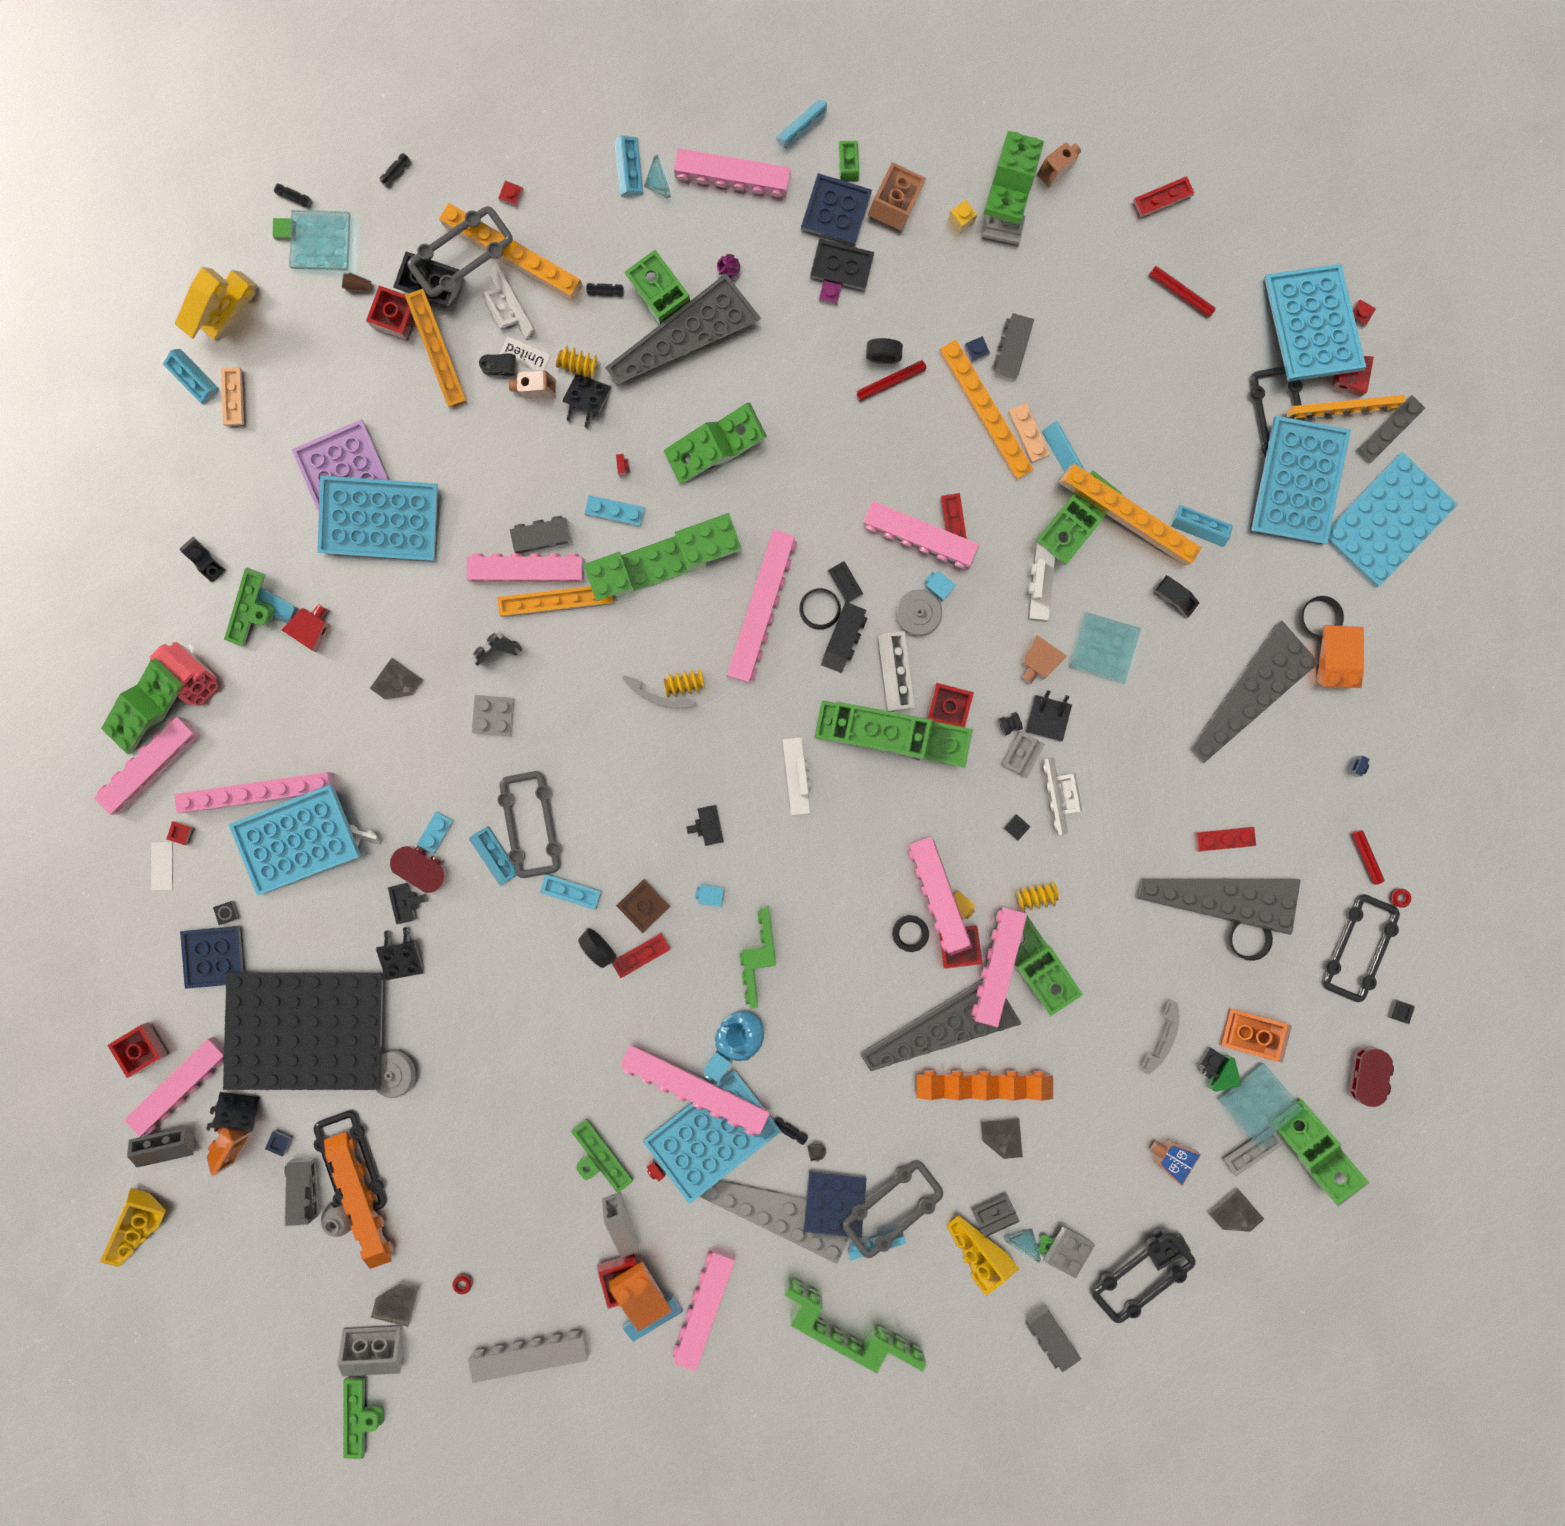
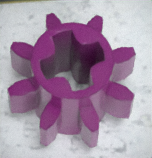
[717,254,740,279]

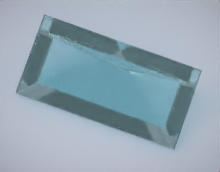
[644,155,671,198]
[1004,1228,1041,1263]

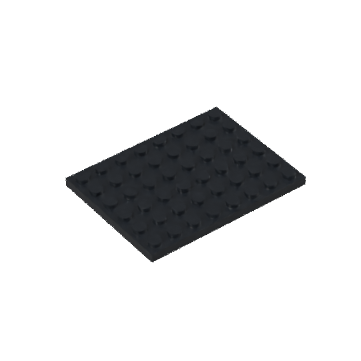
[223,972,383,1090]

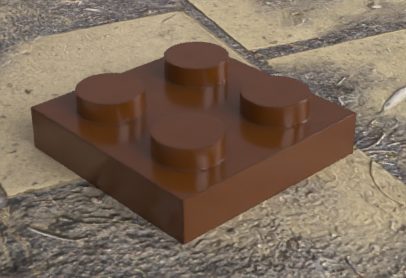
[616,879,671,934]

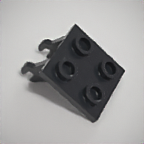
[562,374,612,428]
[472,632,522,666]
[1025,690,1072,742]
[376,927,424,980]
[206,1092,259,1132]

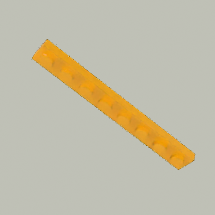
[939,339,1034,480]

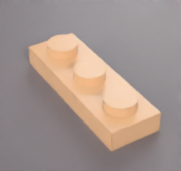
[221,367,244,426]
[1008,402,1050,463]

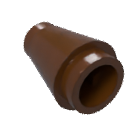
[342,272,371,292]

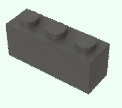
[993,313,1034,379]
[509,516,573,554]
[127,1127,194,1168]
[1027,1305,1081,1373]

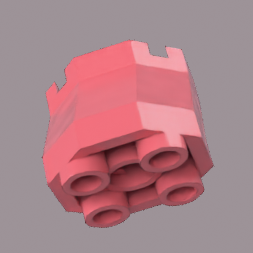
[150,642,218,706]

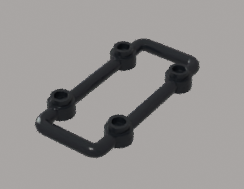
[1248,366,1305,459]
[1323,894,1400,1002]
[313,1110,386,1220]
[1092,1232,1196,1323]

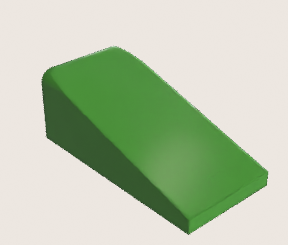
[839,141,859,182]

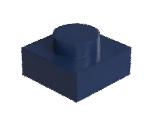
[965,336,990,362]
[1349,756,1370,777]
[265,1130,292,1157]

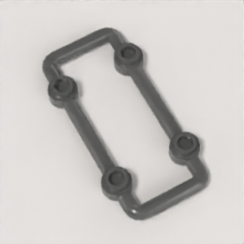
[408,206,513,297]
[497,771,562,878]
[843,1161,943,1258]

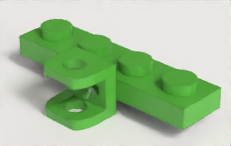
[224,567,275,646]
[571,1119,633,1193]
[343,1377,384,1459]

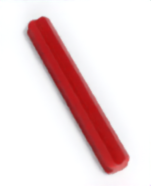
[1150,266,1216,317]
[856,360,927,401]

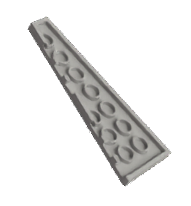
[699,1180,849,1264]

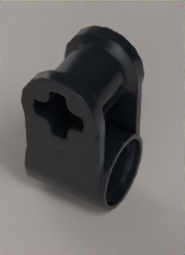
[479,353,516,376]

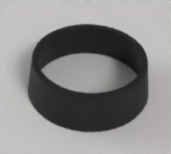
[799,588,841,630]
[1300,596,1344,638]
[1229,923,1273,961]
[578,928,616,968]

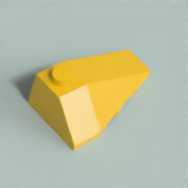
[100,1188,166,1267]
[947,1215,1019,1296]

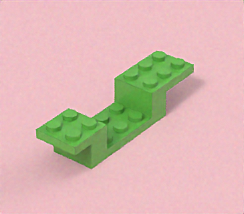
[583,513,742,601]
[814,700,973,768]
[785,1279,927,1373]

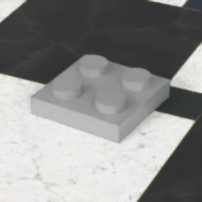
[472,695,514,736]
[1044,1227,1095,1278]

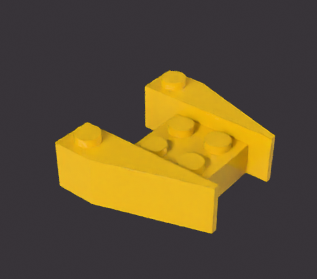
[175,267,258,340]

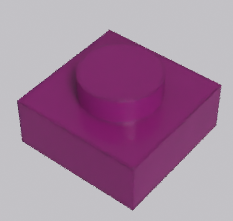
[819,280,842,305]

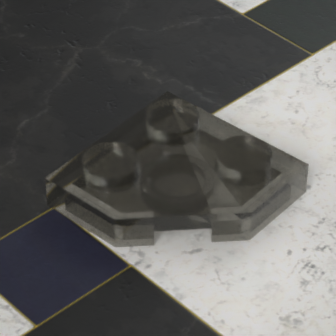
[370,658,424,700]
[980,1117,1023,1159]
[1208,1188,1264,1232]
[371,1282,419,1327]

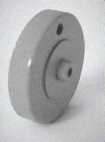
[896,590,942,636]
[376,1051,416,1098]

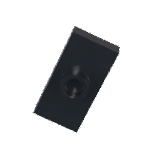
[828,561,863,603]

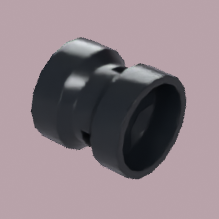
[998,712,1023,736]

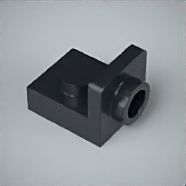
[1197,1047,1227,1079]

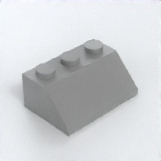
[337,1326,403,1377]

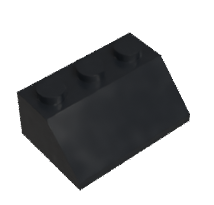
[393,251,464,306]

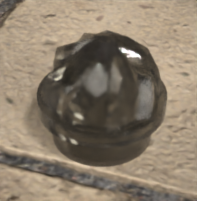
[808,1143,826,1162]

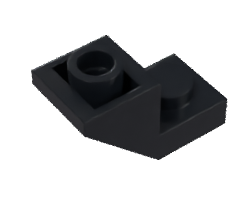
[179,536,225,582]
[1155,575,1200,618]

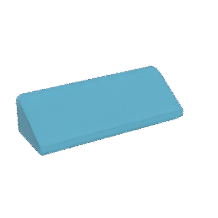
[776,100,827,148]
[615,135,643,196]
[163,349,218,404]
[1042,421,1085,473]
[1171,505,1233,547]
[258,588,299,624]
[469,826,517,886]
[622,1295,683,1342]

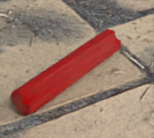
[1353,830,1385,885]

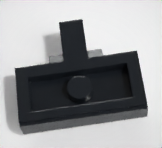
[686,805,724,846]
[387,883,427,925]
[1149,1227,1191,1271]

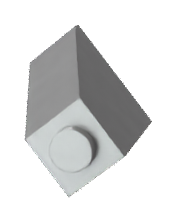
[602,1193,639,1258]

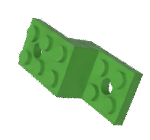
[984,130,1044,225]
[624,250,690,357]
[664,403,767,484]
[1036,470,1123,565]
[101,658,183,755]
[739,906,776,1009]
[1014,912,1083,1016]
[1271,1099,1369,1206]

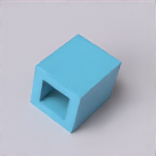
[925,570,956,602]
[695,884,724,907]
[703,1050,732,1082]

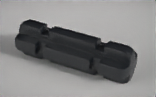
[379,153,410,186]
[274,183,311,207]
[586,283,624,296]
[774,1117,808,1145]

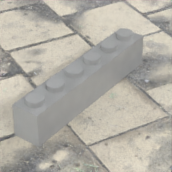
[468,1331,589,1383]

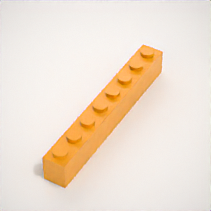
[439,203,583,302]
[1059,464,1202,565]

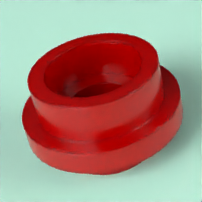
[1391,889,1412,908]
[452,1274,472,1295]

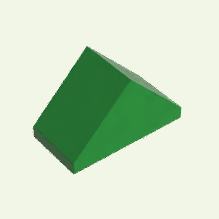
[1208,1054,1242,1092]

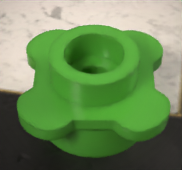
[1038,1235,1056,1254]

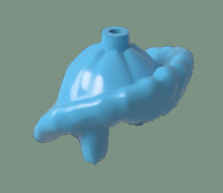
[715,1011,765,1061]

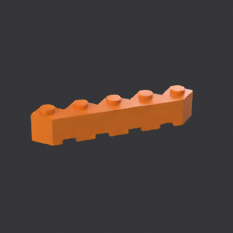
[917,1070,1053,1101]
[324,1132,393,1269]

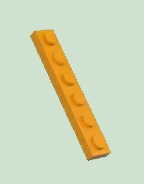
[405,289,466,407]
[1286,395,1405,420]
[497,586,614,617]

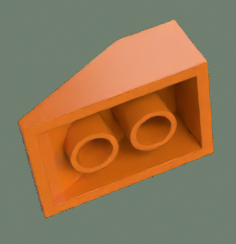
[1317,625,1364,688]
[1221,1009,1292,1063]
[207,1128,251,1176]
[609,1261,672,1332]

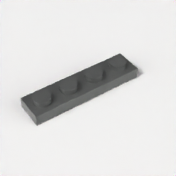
[1357,395,1425,463]

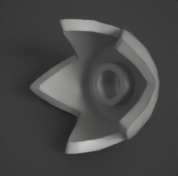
[321,1204,352,1237]

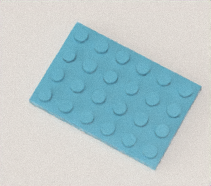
[1264,264,1366,382]
[1251,416,1351,544]
[1328,452,1458,587]
[317,475,438,561]
[228,784,361,896]
[643,1069,781,1204]

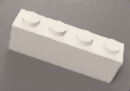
[878,631,915,711]

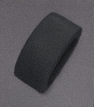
[866,338,903,364]
[892,915,929,952]

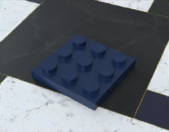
[801,173,872,246]
[180,926,244,989]
[803,1172,867,1238]

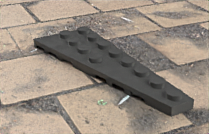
[605,273,761,384]
[1190,620,1319,763]
[1138,879,1301,935]
[860,980,1022,1072]

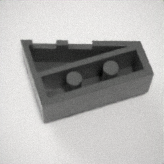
[284,1158,318,1226]

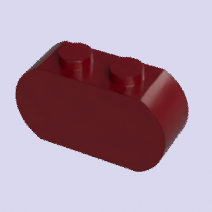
[390,845,448,893]
[1350,1047,1394,1107]

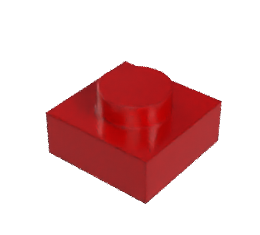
[498,180,524,207]
[1353,299,1376,327]
[616,454,630,477]
[166,821,193,845]
[647,1159,666,1182]

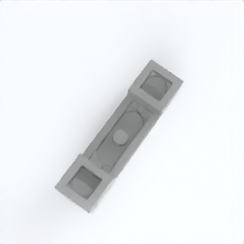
[623,675,697,709]
[1141,1000,1179,1075]

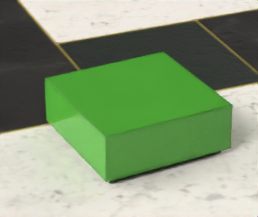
[272,218,294,239]

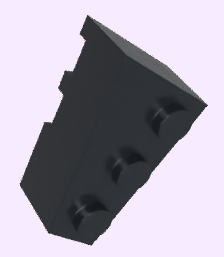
[821,601,868,673]

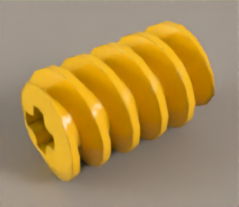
[556,345,598,380]
[664,668,705,697]
[1016,882,1059,912]

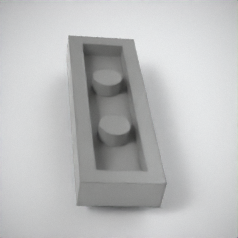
[1224,1127,1284,1176]

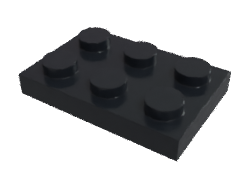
[810,239,875,291]

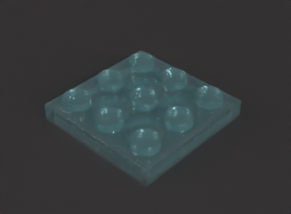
[289,210,350,270]
[1069,612,1141,684]
[1219,1063,1303,1146]

